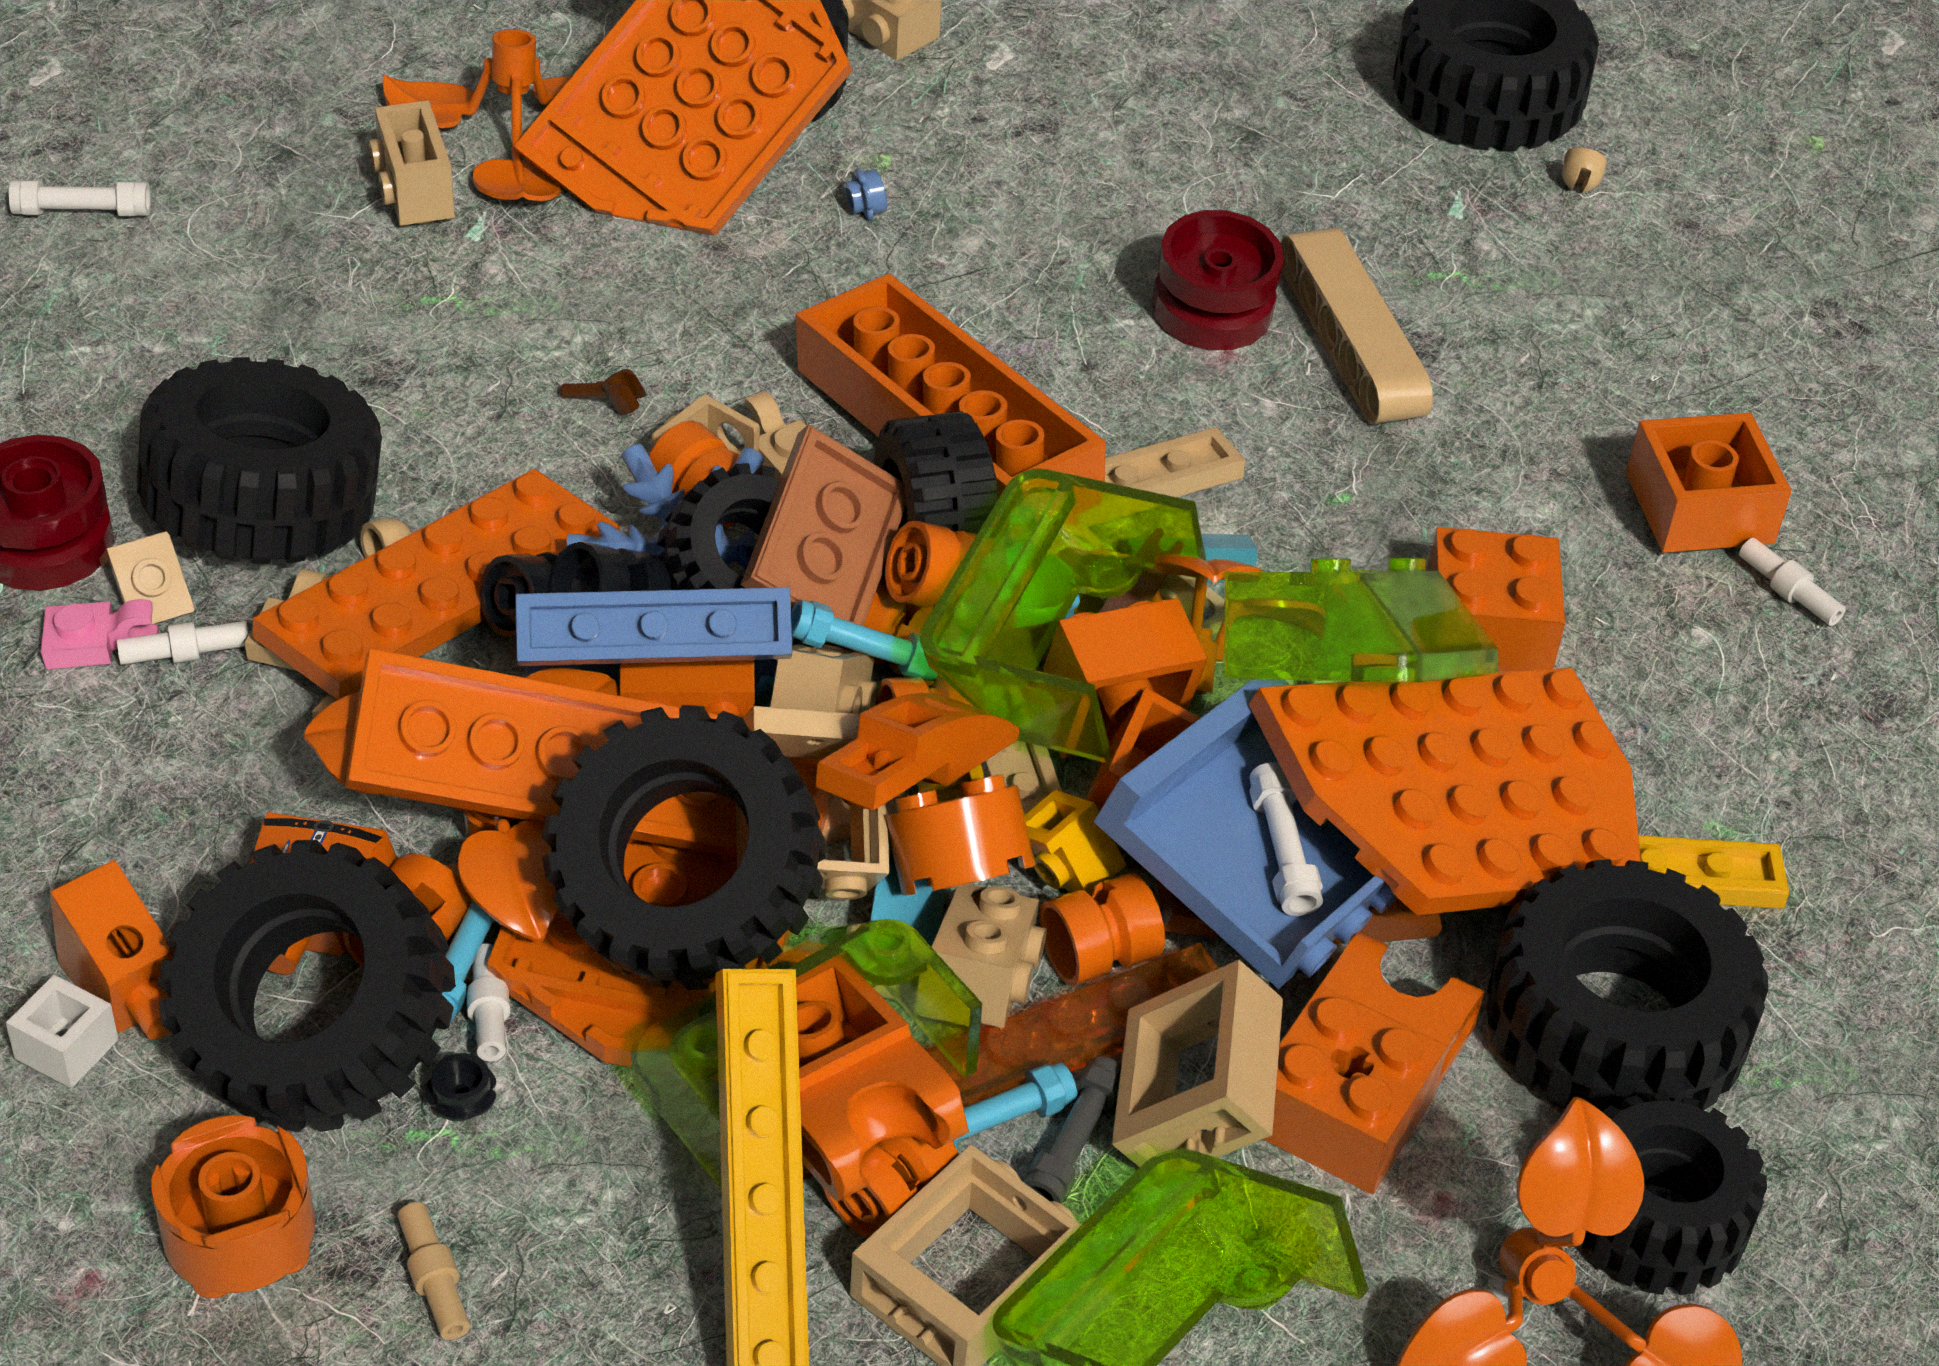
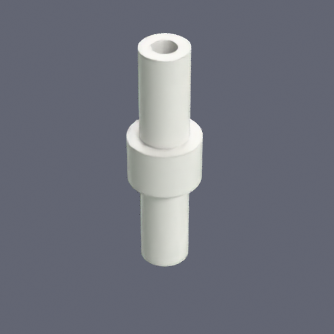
[1739,538,1846,626]
[117,621,249,665]
[466,943,510,1062]

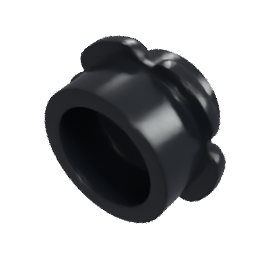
[425,1053,496,1121]

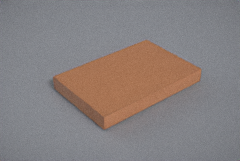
[740,424,906,626]

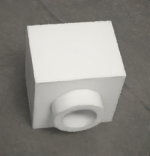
[6,975,119,1089]

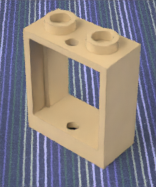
[736,706,889,900]
[1112,959,1283,1182]
[850,1144,1085,1366]

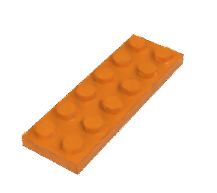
[252,468,620,700]
[345,648,737,858]

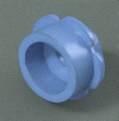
[844,168,887,221]

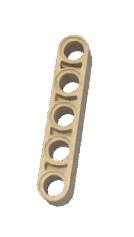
[1281,228,1433,425]

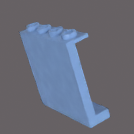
[516,587,792,691]
[1094,667,1397,989]

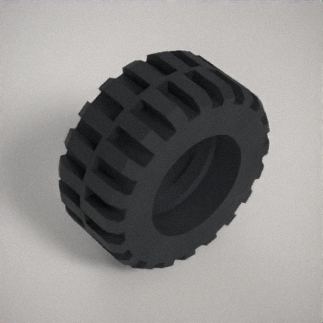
[1393,0,1599,151]
[137,357,382,564]
[542,705,826,991]
[158,840,456,1132]
[1486,859,1768,1111]

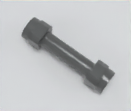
[1023,1056,1121,1204]

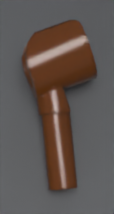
[561,369,647,415]

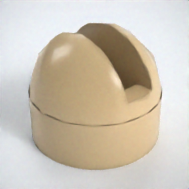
[1562,148,1607,193]
[360,518,412,558]

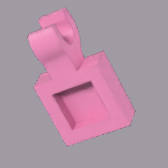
[41,599,159,669]

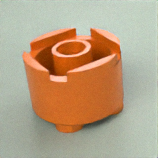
[885,774,1036,896]
[151,1115,315,1299]

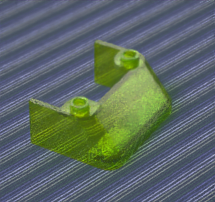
[920,469,1206,763]
[1224,558,1499,682]
[631,919,983,1190]
[992,1149,1369,1366]

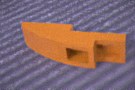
[815,693,1020,811]

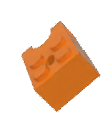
[1263,932,1484,1195]
[713,954,969,1201]

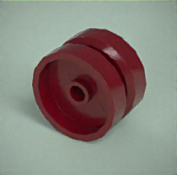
[1152,210,1284,350]
[0,434,115,591]

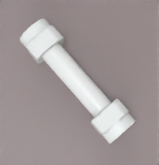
[9,180,151,216]
[1249,762,1323,916]

